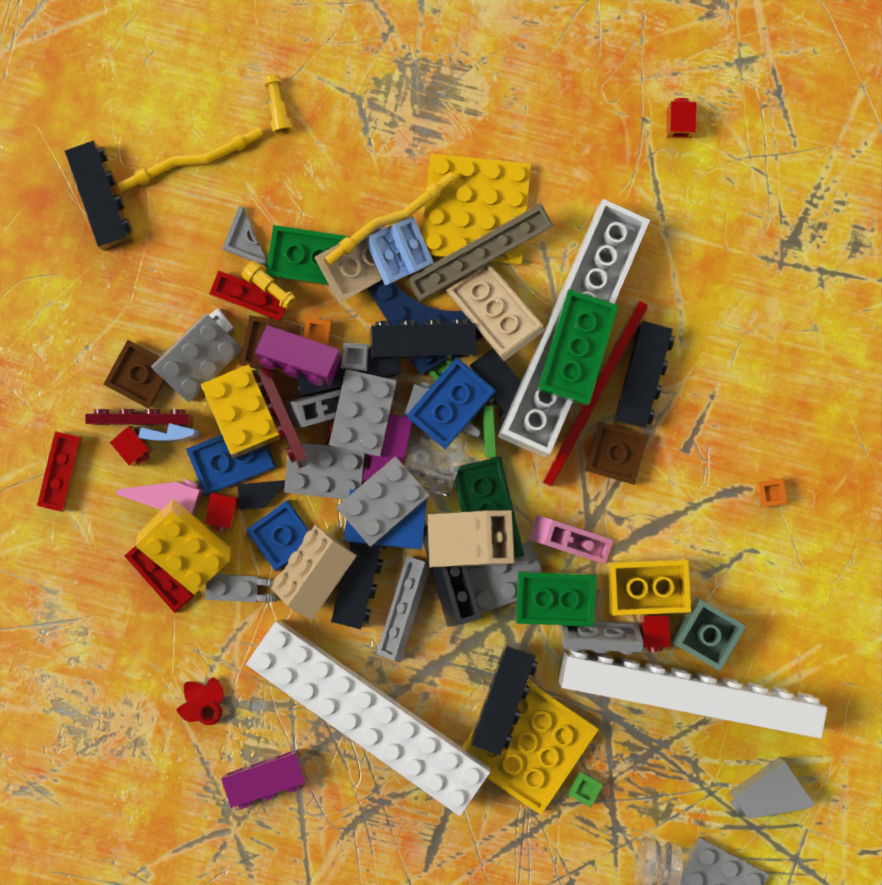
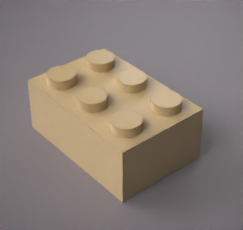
[271,525,356,621]

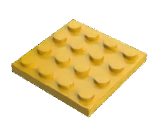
[422,153,531,266]
[461,680,599,815]

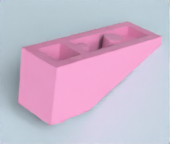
[116,479,203,516]
[529,515,613,564]

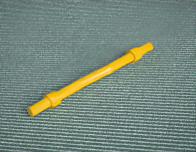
[117,127,264,192]
[325,172,456,266]

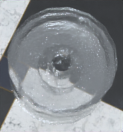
[633,837,683,885]

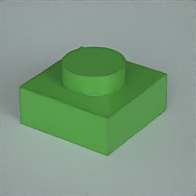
[568,771,603,807]

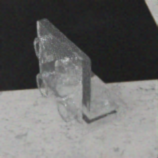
[405,427,467,497]

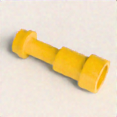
[264,74,292,134]
[241,261,296,309]

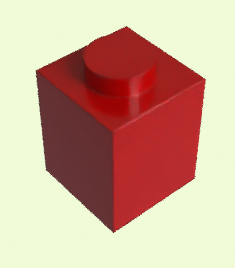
[666,98,697,138]
[110,426,153,467]
[205,493,239,532]
[640,614,670,652]

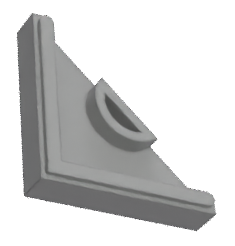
[222,206,267,267]

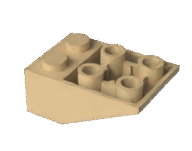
[427,510,514,567]

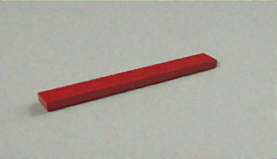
[542,301,648,486]

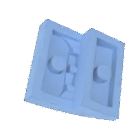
[365,216,434,285]
[138,424,203,442]

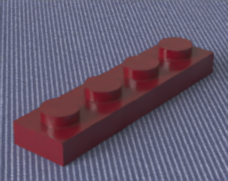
[257,368,309,469]
[85,409,193,426]

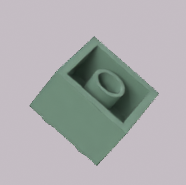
[670,598,746,671]

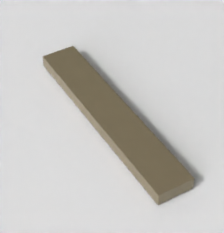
[407,203,554,301]

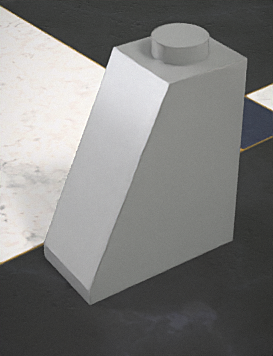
[729,757,815,819]

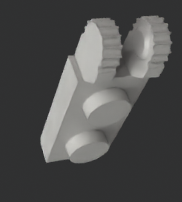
[205,574,277,602]

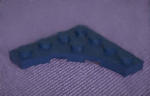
[367,279,483,375]

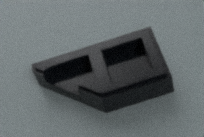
[237,480,285,510]

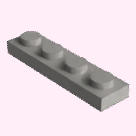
[376,556,430,662]

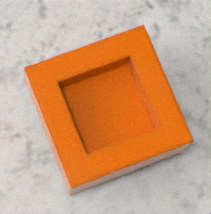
[303,317,332,346]
[756,478,788,507]

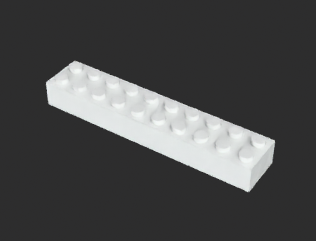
[498,199,650,458]
[246,620,490,816]
[558,650,827,739]

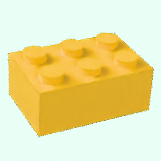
[201,364,280,459]
[135,499,231,594]
[607,558,691,616]

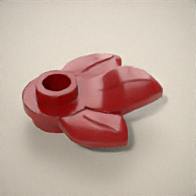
[176,677,224,726]

